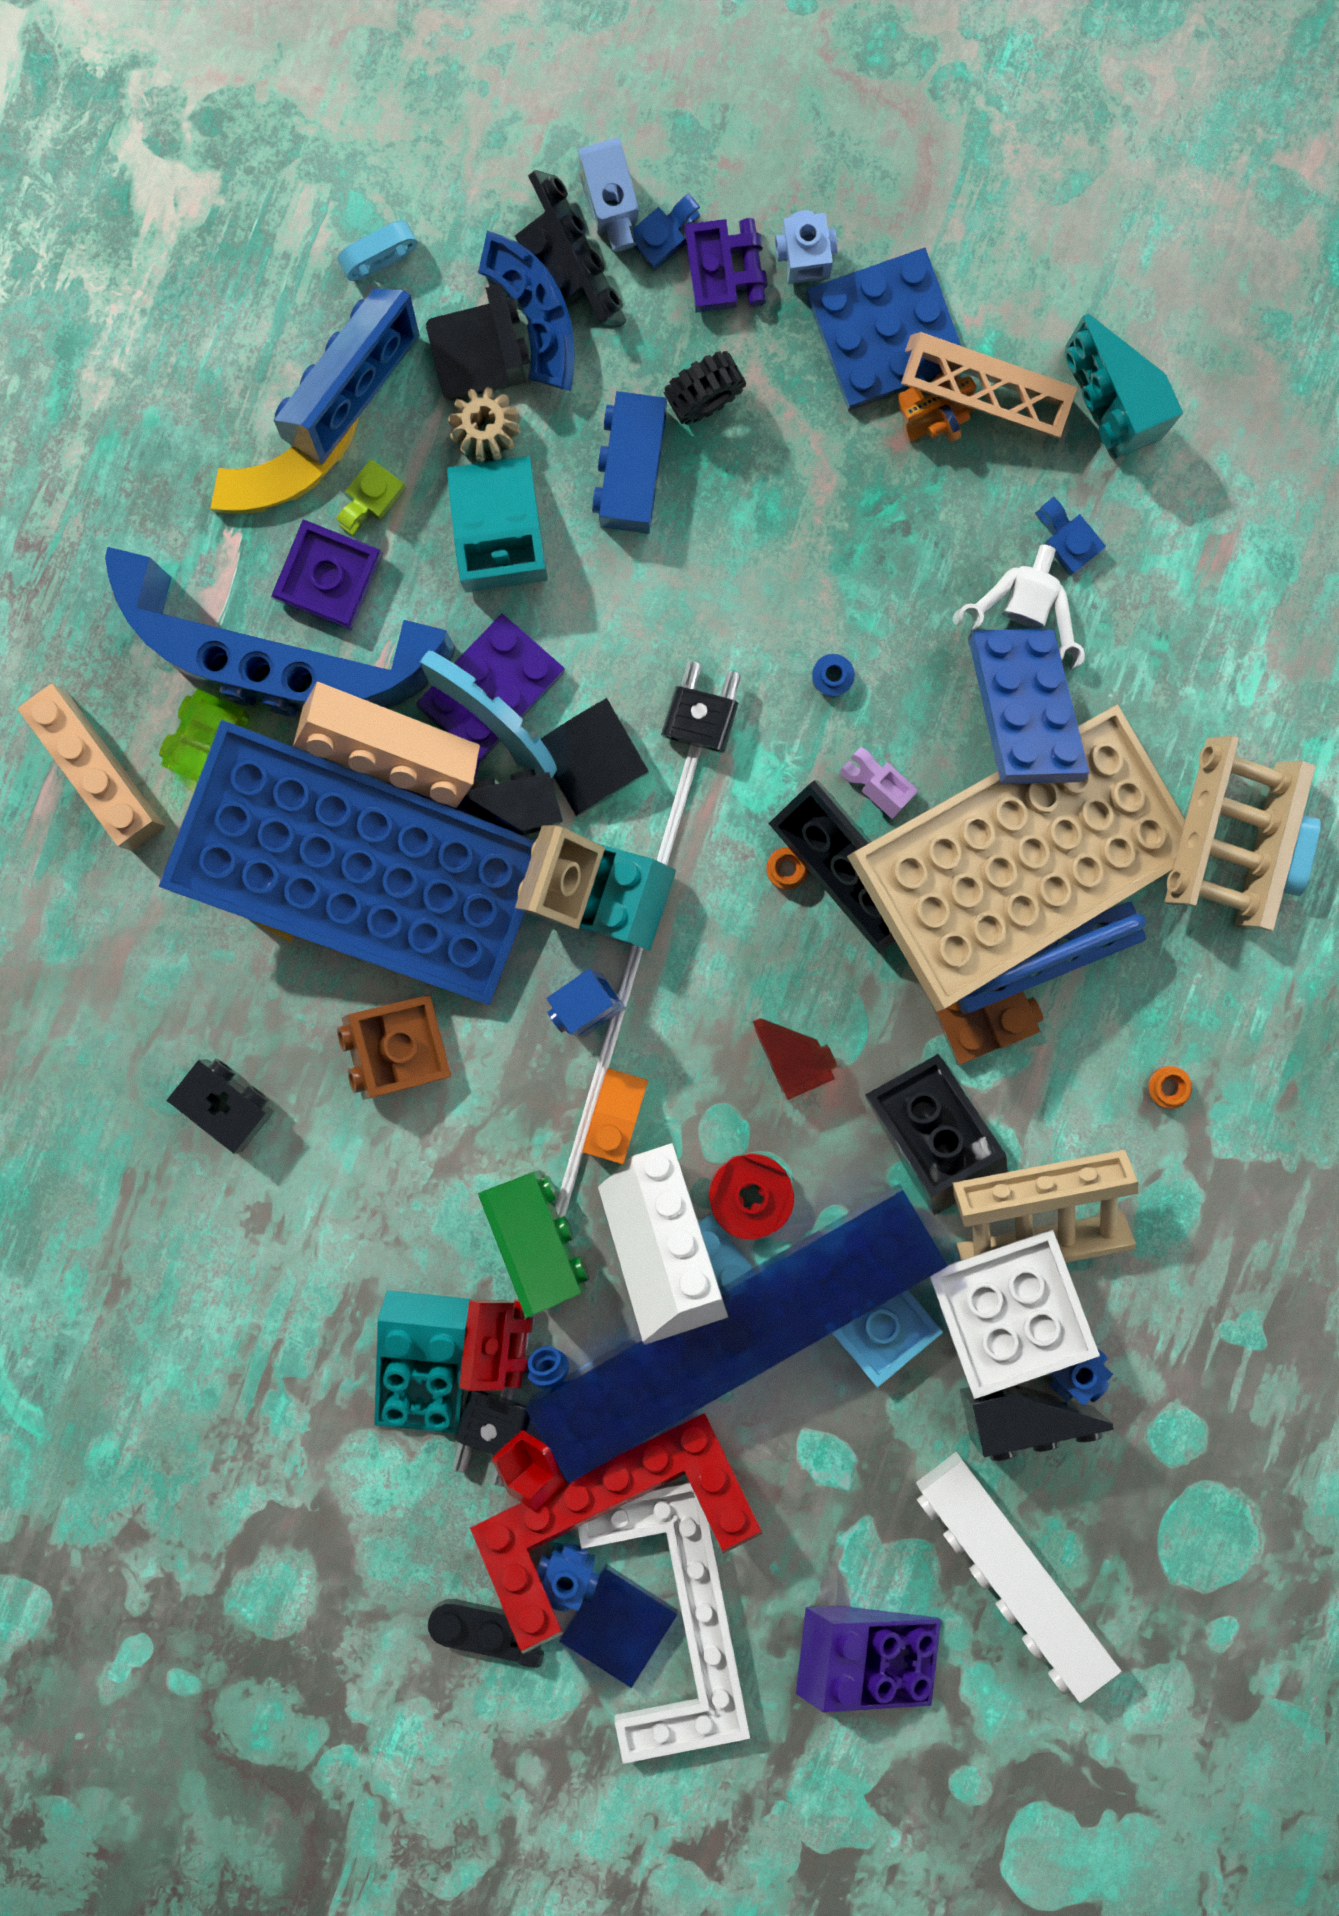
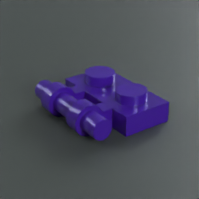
[685,218,768,313]

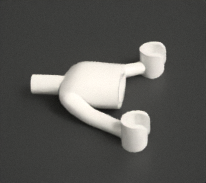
[953,545,1085,670]

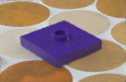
[271,519,383,631]

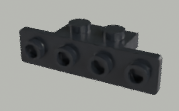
[515,170,626,327]

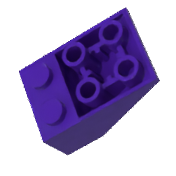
[796,1606,941,1713]

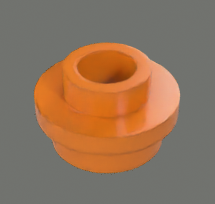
[766,847,808,890]
[1148,1066,1192,1109]

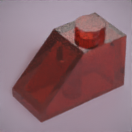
[751,1018,838,1100]

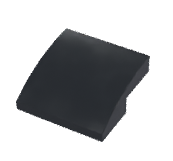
[540,698,649,817]

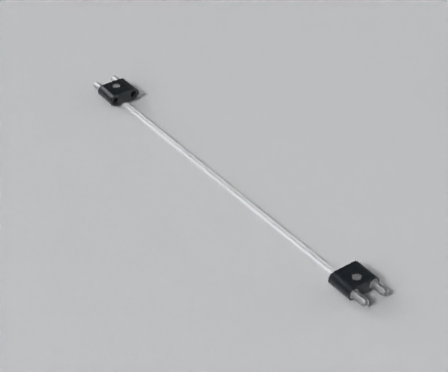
[452,661,741,1487]

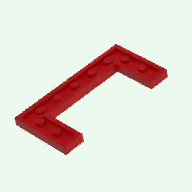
[470,1413,762,1654]

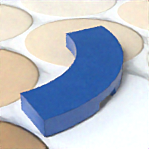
[478,230,575,391]

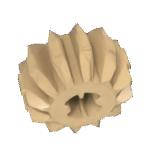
[448,387,521,462]

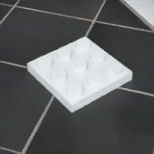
[928,1229,1100,1399]

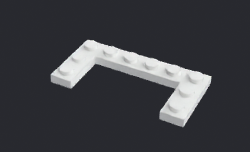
[578,1480,750,1764]

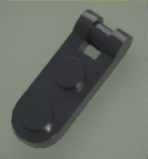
[428,1599,544,1668]

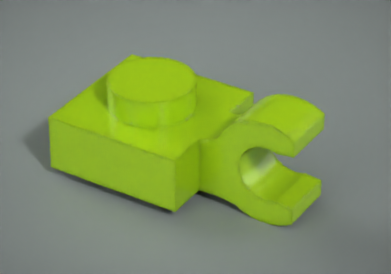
[336,458,406,536]

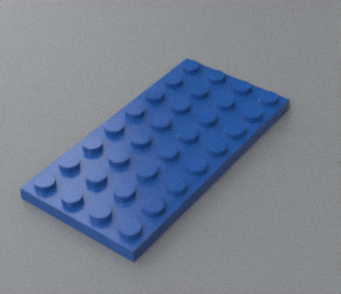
[159,719,535,1005]

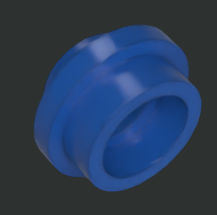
[812,654,855,697]
[526,1346,569,1389]

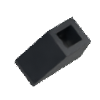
[461,769,563,836]

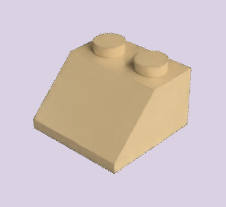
[515,825,605,929]

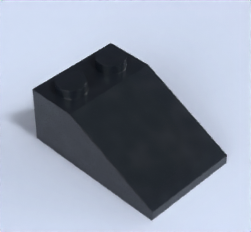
[865,1054,1008,1215]

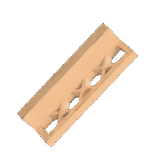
[901,332,1078,438]

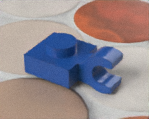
[633,194,700,271]
[1035,497,1106,576]

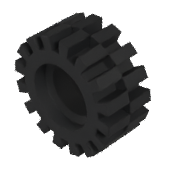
[663,351,746,425]

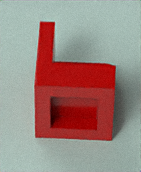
[492,1430,566,1511]

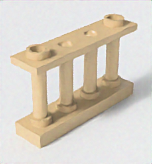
[1164,736,1316,931]
[953,1150,1138,1263]

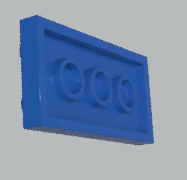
[969,629,1089,784]

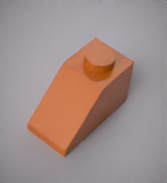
[582,1068,648,1164]

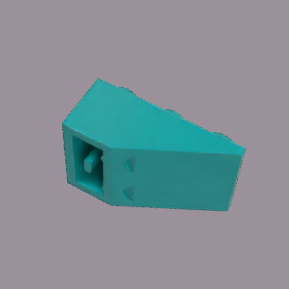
[1065,313,1183,459]
[447,455,548,593]
[579,844,676,951]
[374,1290,472,1434]

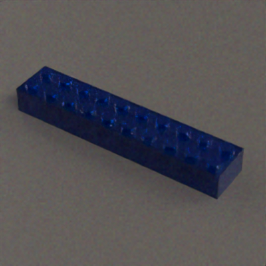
[525,1184,948,1483]

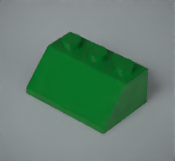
[477,1170,589,1318]

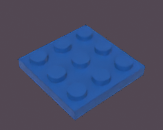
[806,247,961,411]

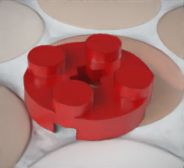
[709,1153,794,1240]

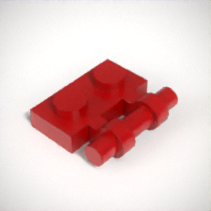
[459,1299,533,1391]

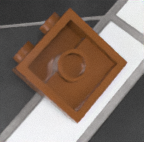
[928,987,1044,1065]
[337,995,452,1100]

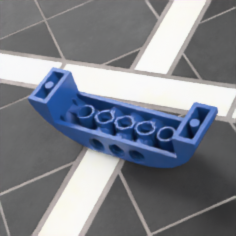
[105,547,455,717]

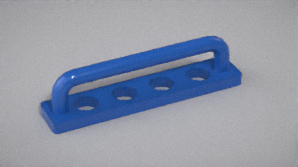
[957,902,1146,1014]

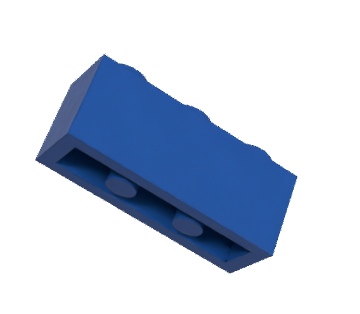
[592,391,667,534]

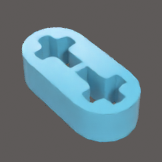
[337,220,418,281]
[1283,815,1321,896]

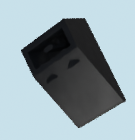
[960,1385,1114,1461]

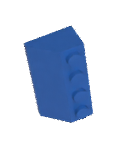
[273,288,420,465]

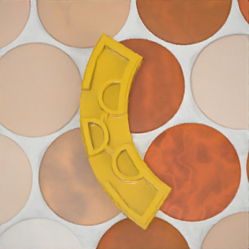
[210,416,360,514]

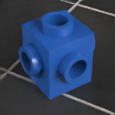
[1048,1348,1113,1406]
[537,1542,599,1612]

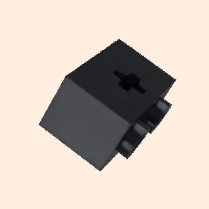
[166,1058,274,1154]

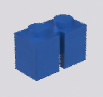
[546,968,626,1037]

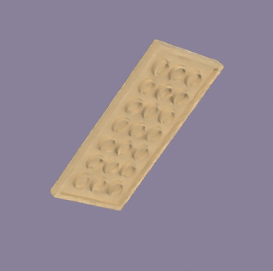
[847,704,1185,1012]

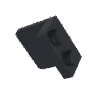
[426,284,530,401]

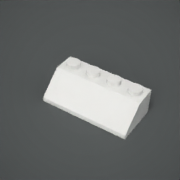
[598,1143,728,1345]

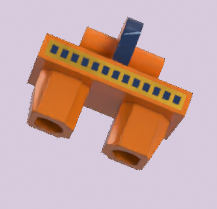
[898,368,976,443]

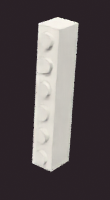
[916,1452,1122,1703]

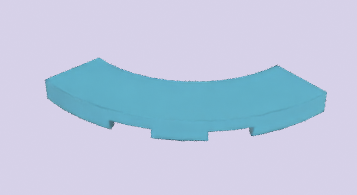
[420,650,557,778]

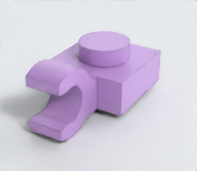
[840,747,919,819]

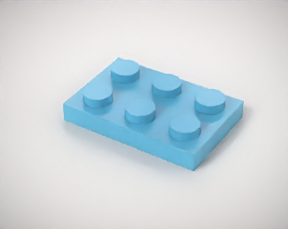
[794,1231,943,1388]

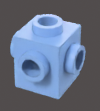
[775,210,837,284]

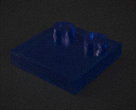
[559,1564,678,1688]

